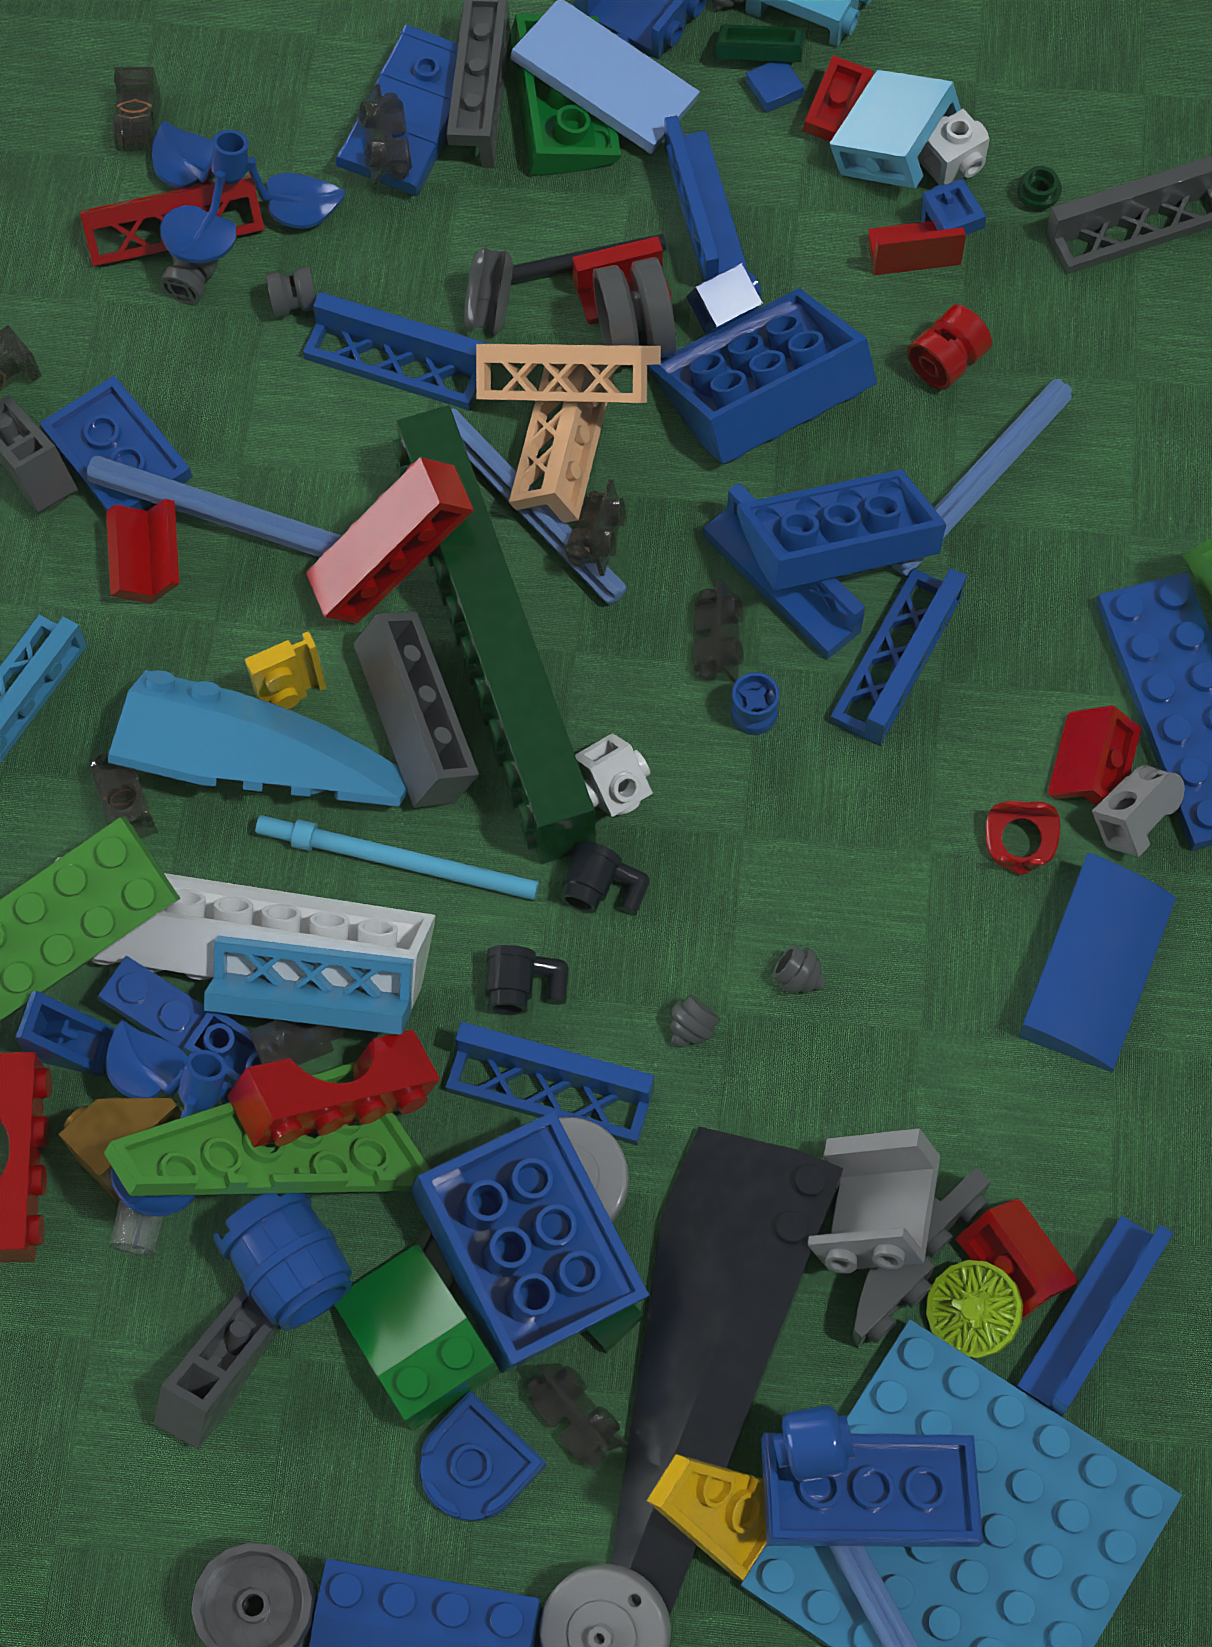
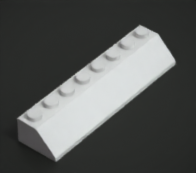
[55,857,435,1008]

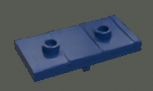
[336,25,458,196]

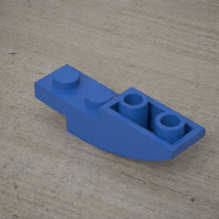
[97,955,295,1086]

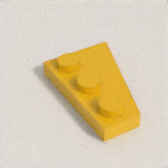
[646,1454,766,1582]

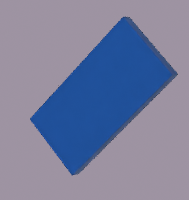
[761,1433,983,1547]

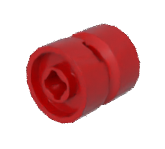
[907,305,993,390]

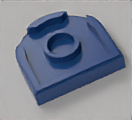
[420,1391,547,1522]

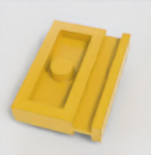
[245,631,327,710]

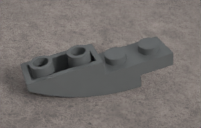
[851,1167,991,1349]

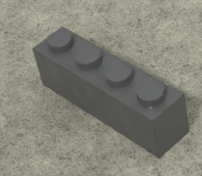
[353,612,479,807]

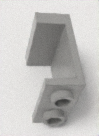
[808,1128,940,1273]

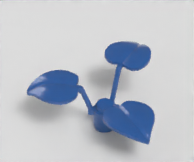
[152,121,345,263]
[106,1020,232,1217]

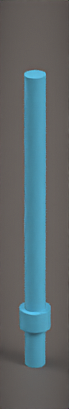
[255,815,539,901]

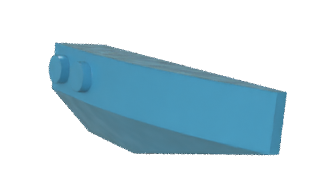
[108,670,408,806]

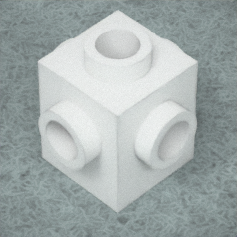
[917,109,990,185]
[575,733,653,817]

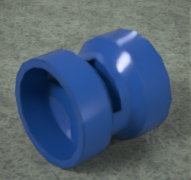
[731,672,779,735]

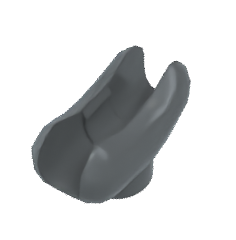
[464,248,513,336]

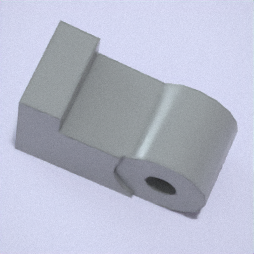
[1092,765,1185,857]

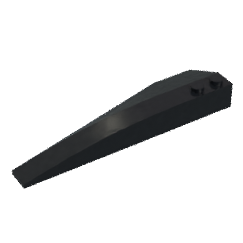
[611,1126,844,1618]

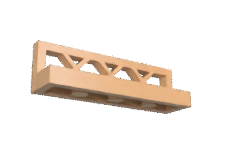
[476,344,661,403]
[509,364,614,523]

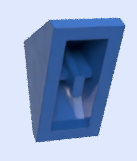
[16,991,115,1076]

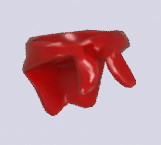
[985,801,1060,875]

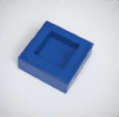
[746,61,804,113]

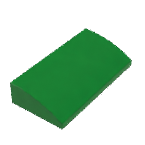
[510,14,621,175]

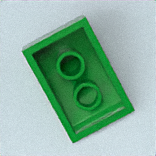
[334,1243,500,1431]

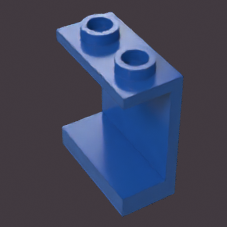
[574,0,707,59]

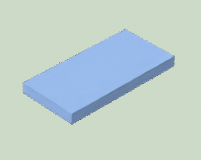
[510,0,700,154]

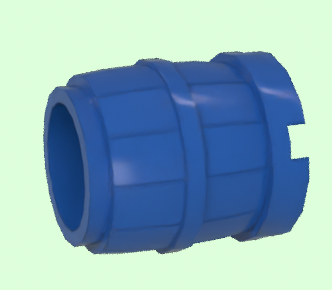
[213,1193,352,1331]

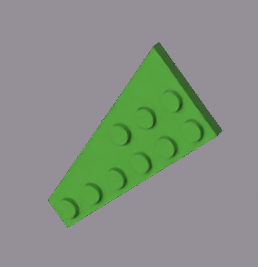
[104,1061,431,1196]

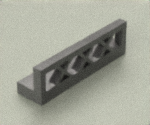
[447,0,511,168]
[1046,156,1212,274]

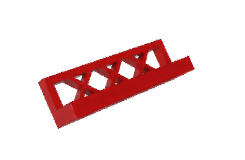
[80,174,265,266]

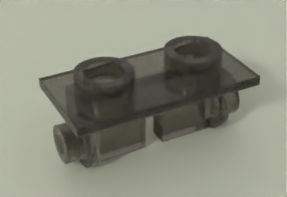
[358,84,412,185]
[565,480,626,576]
[694,579,744,683]
[249,1020,346,1065]
[525,1363,626,1470]

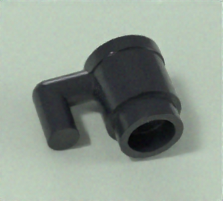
[560,841,649,916]
[485,945,569,1015]

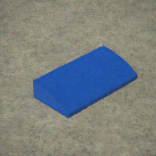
[736,469,946,591]
[1018,852,1176,1072]

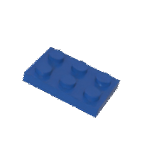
[39,375,193,512]

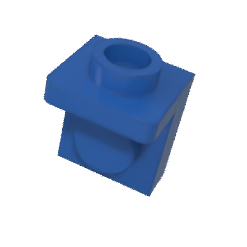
[921,178,986,235]

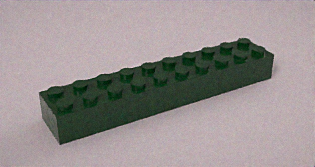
[392,405,596,864]

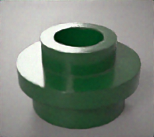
[1017,166,1062,209]

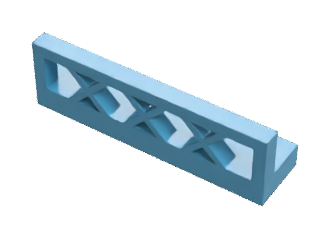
[0,614,87,763]
[204,935,414,1035]

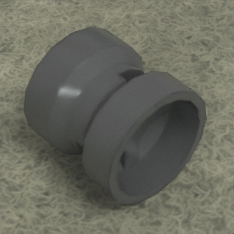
[159,256,218,305]
[266,266,316,318]

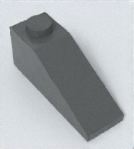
[0,395,78,512]
[154,1287,280,1449]

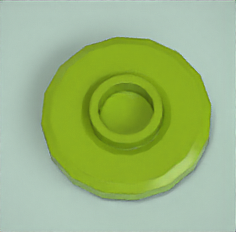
[926,1260,1023,1358]

